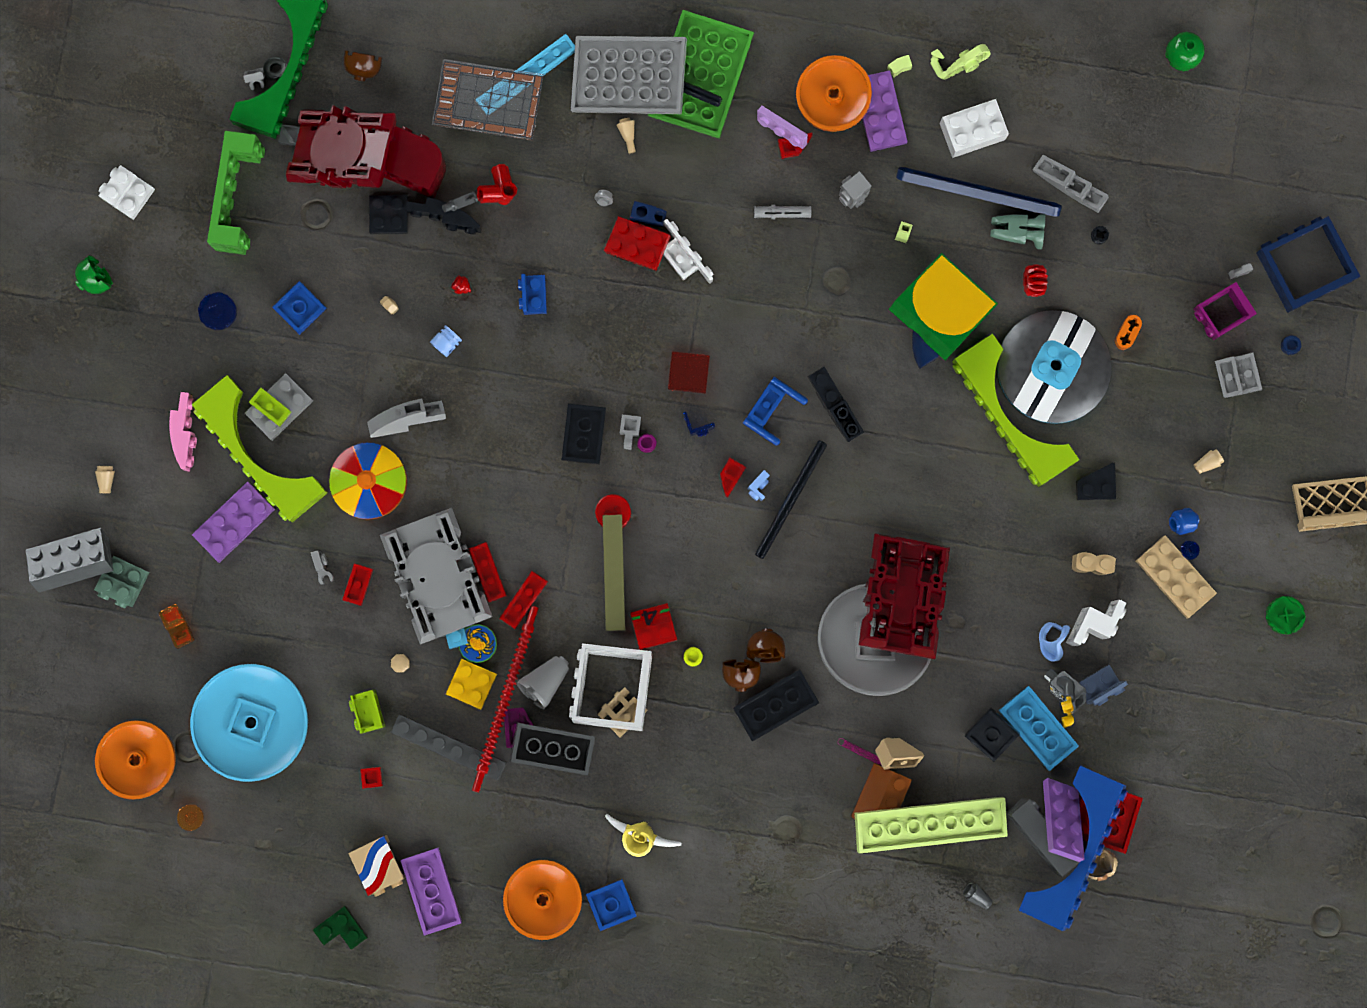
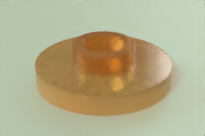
[177,804,204,831]

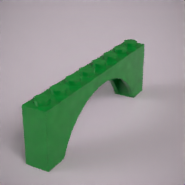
[229,0,328,139]

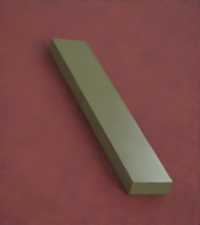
[603,514,625,631]

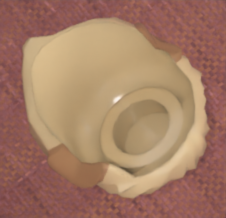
[1088,848,1118,881]

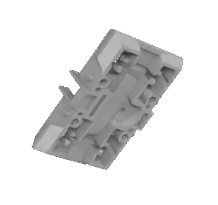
[380,508,493,645]

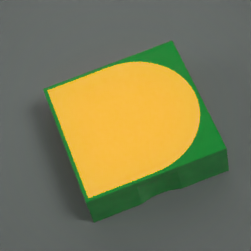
[889,253,998,361]

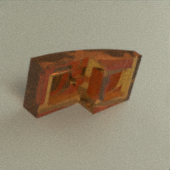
[158,604,195,649]

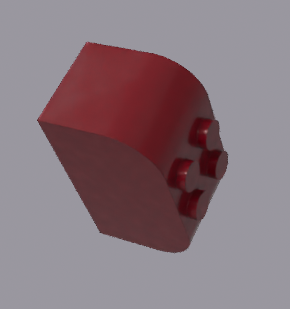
[365,126,446,199]

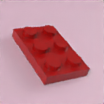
[604,216,671,271]

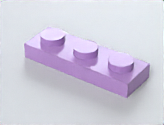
[757,106,808,149]

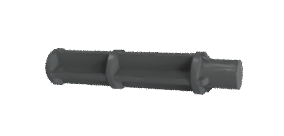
[442,190,478,212]

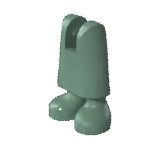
[990,214,1045,249]

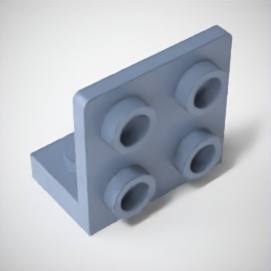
[1078,665,1128,706]

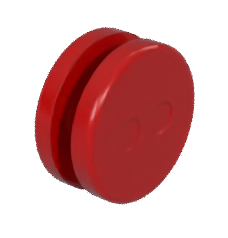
[595,494,631,528]

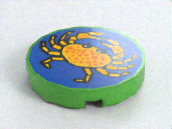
[459,624,497,663]

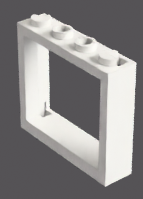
[569,643,652,731]

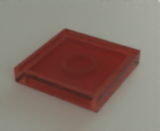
[668,351,710,394]

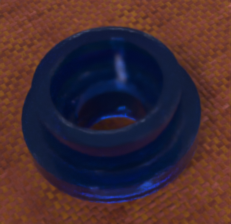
[1181,541,1200,560]

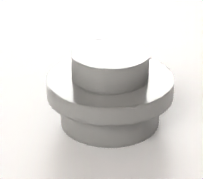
[594,190,613,206]

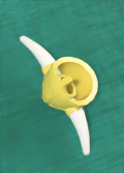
[605,814,682,857]

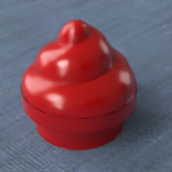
[451,275,471,294]

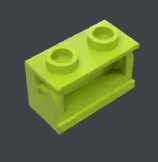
[349,690,385,734]

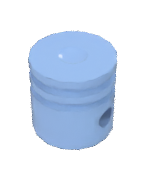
[430,325,462,357]

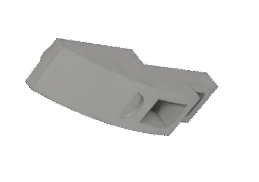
[367,399,446,438]

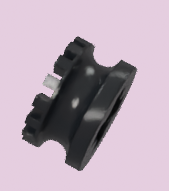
[1091,226,1109,244]

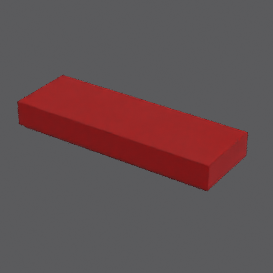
[469,542,507,603]
[499,571,548,629]

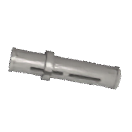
[754,204,811,219]

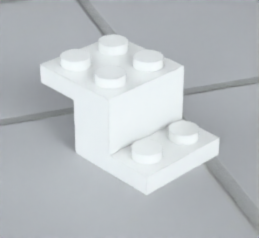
[1066,600,1127,646]

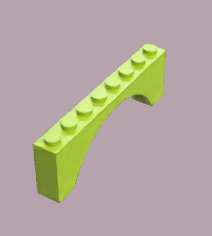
[952,334,1079,487]
[192,375,328,522]

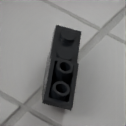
[406,197,482,235]
[807,366,864,442]

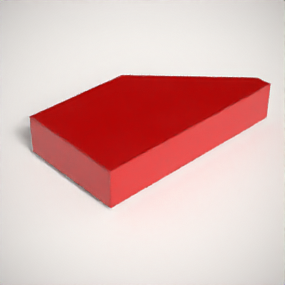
[778,133,812,159]
[720,458,746,498]

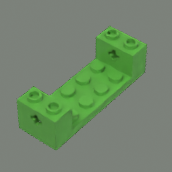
[207,131,265,255]

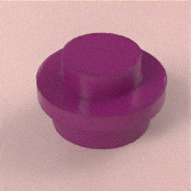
[637,434,656,453]

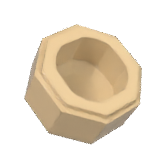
[380,296,399,315]
[391,654,410,672]

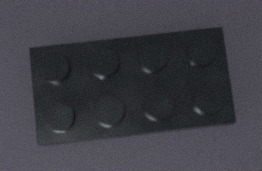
[733,670,819,742]

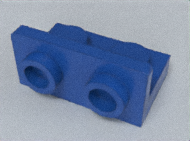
[518,274,547,315]

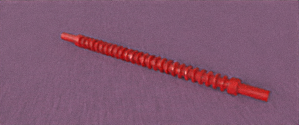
[472,606,539,793]

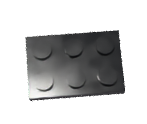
[561,403,606,465]

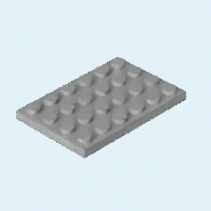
[571,36,687,114]

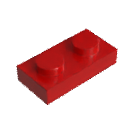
[342,563,374,606]

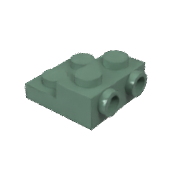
[94,556,150,608]

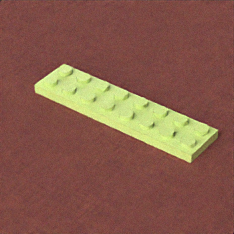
[855,797,1008,853]

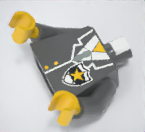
[1044,669,1086,727]

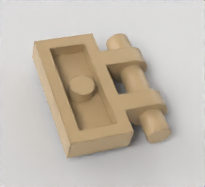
[597,687,648,737]

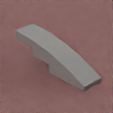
[1033,155,1109,213]

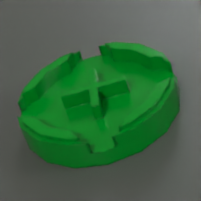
[1266,596,1306,635]

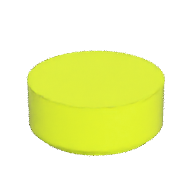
[684,647,703,666]

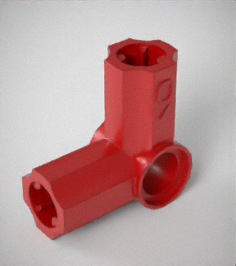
[477,164,517,205]

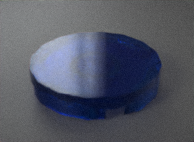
[198,292,237,330]

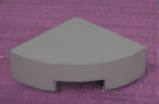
[1228,263,1253,279]

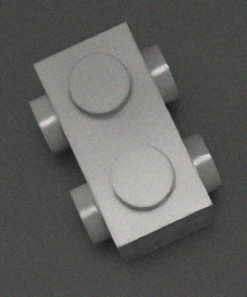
[839,171,871,209]

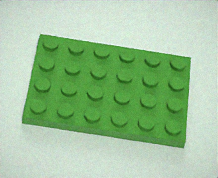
[648,10,754,139]

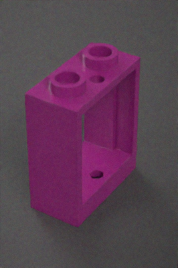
[1193,282,1257,341]

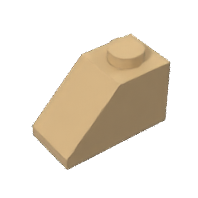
[875,738,924,770]

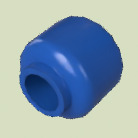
[1169,508,1199,535]

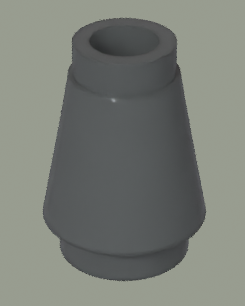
[963,882,993,910]

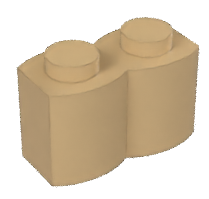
[1072,552,1116,575]

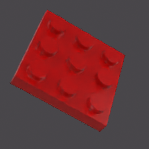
[1079,793,1143,854]

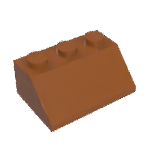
[851,763,912,819]

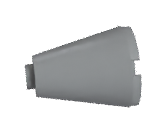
[517,656,569,710]

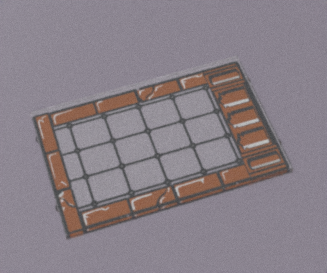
[432,59,544,141]

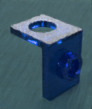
[683,412,715,437]

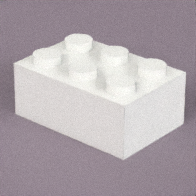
[940,99,1009,158]

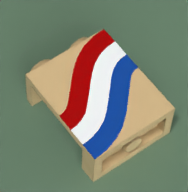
[348,835,406,897]

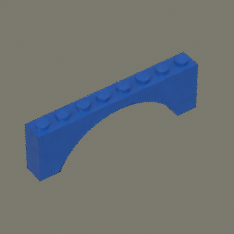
[1019,766,1128,931]

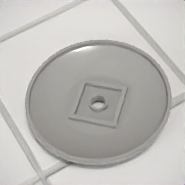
[818,584,931,696]

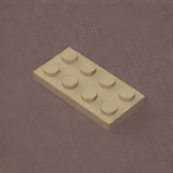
[1136,535,1217,619]

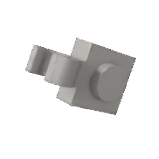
[620,414,641,450]
[311,550,334,585]

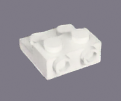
[99,165,155,220]

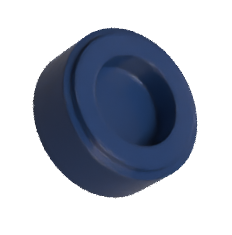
[1281,335,1301,355]

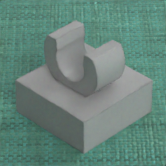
[243,68,265,90]

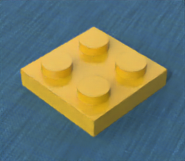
[446,659,497,710]

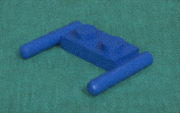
[743,377,808,446]

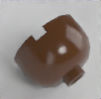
[344,50,382,81]
[746,628,785,663]
[722,659,761,692]

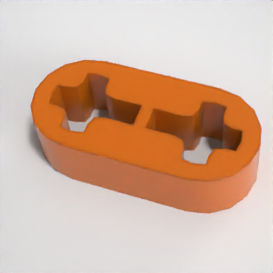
[1115,315,1142,350]

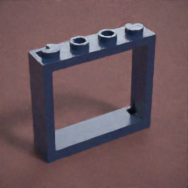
[1256,216,1361,313]

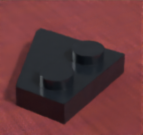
[1076,463,1116,500]

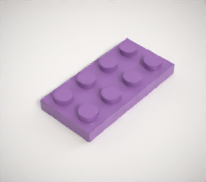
[862,70,907,152]
[192,482,275,563]
[1043,778,1085,862]
[401,847,462,936]

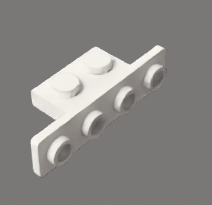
[663,219,714,284]

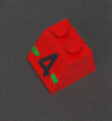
[631,603,677,650]

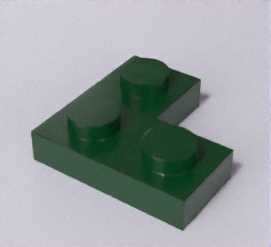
[313,906,368,950]

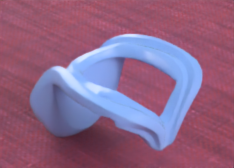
[1039,622,1070,662]

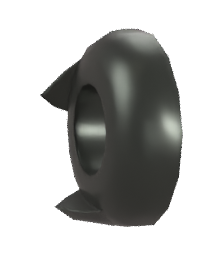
[263,56,287,79]

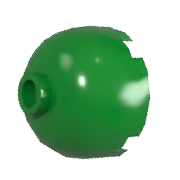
[1165,32,1205,71]
[75,255,113,294]

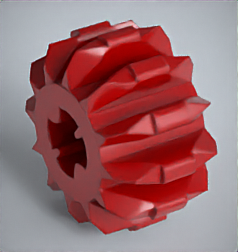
[1023,264,1048,297]

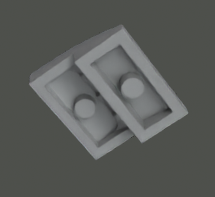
[1215,353,1262,398]

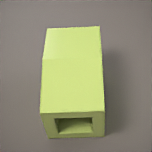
[887,55,912,77]
[895,221,913,243]

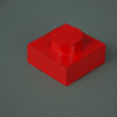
[361,767,383,789]

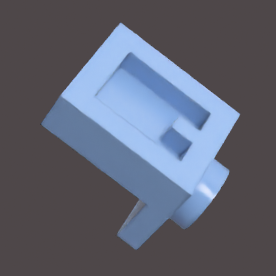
[748,470,770,501]

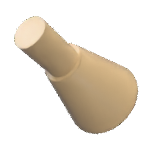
[617,118,636,154]

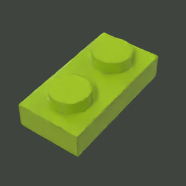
[249,388,292,427]

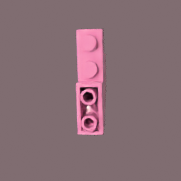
[169,392,197,472]

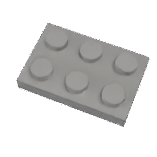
[245,373,313,441]

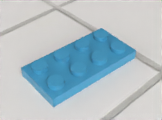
[998,686,1079,771]

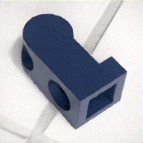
[629,201,667,228]

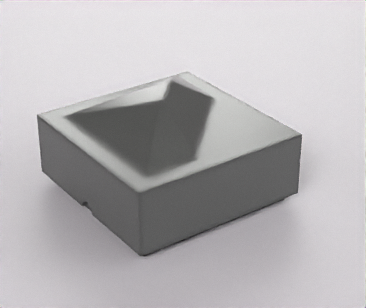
[278,124,300,146]

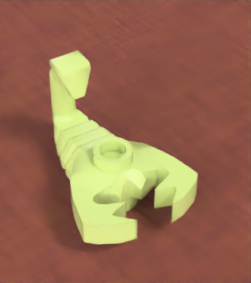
[930,44,991,80]

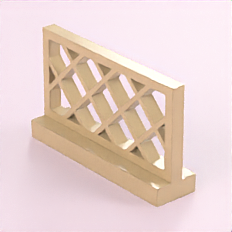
[1292,476,1367,532]

